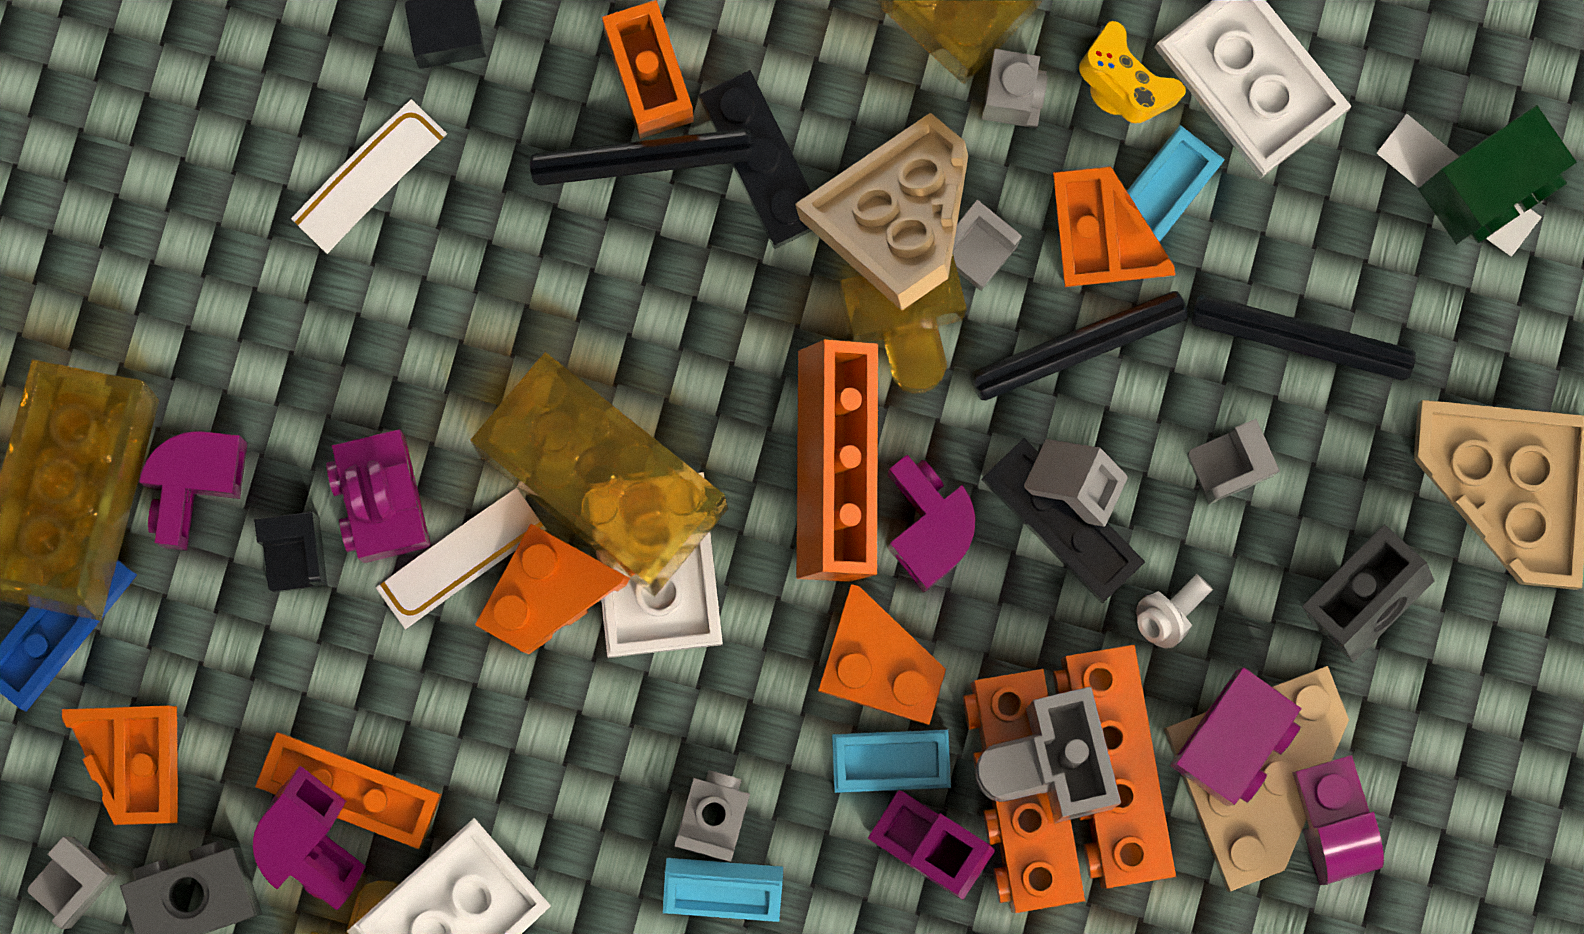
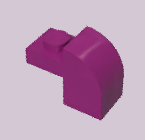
[139,431,248,551]
[887,454,975,593]
[1292,755,1384,885]
[253,766,366,910]
[868,789,995,900]

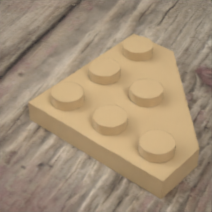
[795,113,968,310]
[1414,400,1584,590]
[1164,666,1349,891]

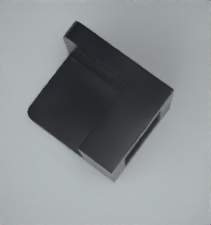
[405,0,486,69]
[254,512,328,593]

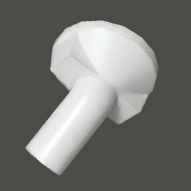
[1136,574,1213,649]

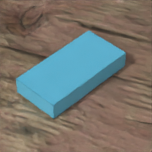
[1127,125,1225,242]
[832,730,951,793]
[663,858,783,922]

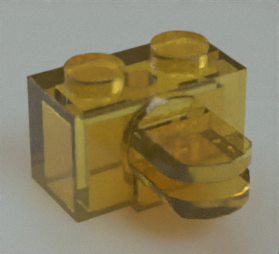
[839,254,967,394]

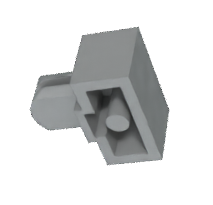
[975,686,1121,823]

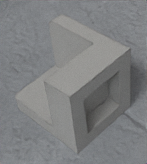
[950,200,1022,291]
[1187,419,1280,504]
[1024,439,1128,527]
[28,836,117,929]

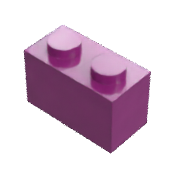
[1169,667,1302,806]

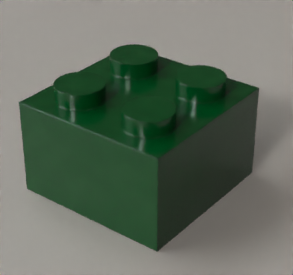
[1418,105,1577,245]

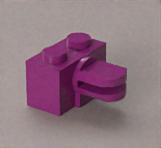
[326,429,431,563]

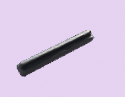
[530,129,755,186]
[971,291,1188,401]
[1191,294,1416,380]

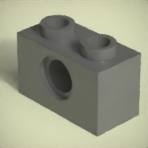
[1302,524,1435,663]
[120,840,262,934]

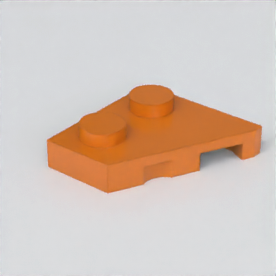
[1053,166,1175,287]
[475,524,630,654]
[818,584,946,726]
[62,705,178,825]

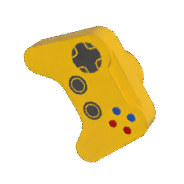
[1079,21,1186,123]

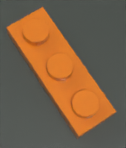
[255,732,442,849]

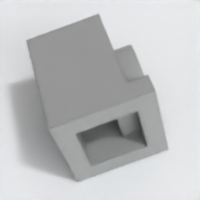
[981,49,1048,129]
[674,770,750,862]

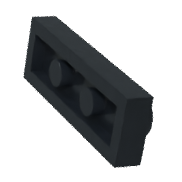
[699,70,812,249]
[981,438,1145,603]

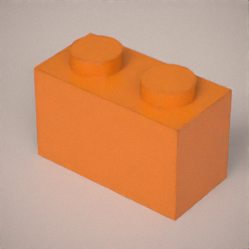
[602,0,694,139]

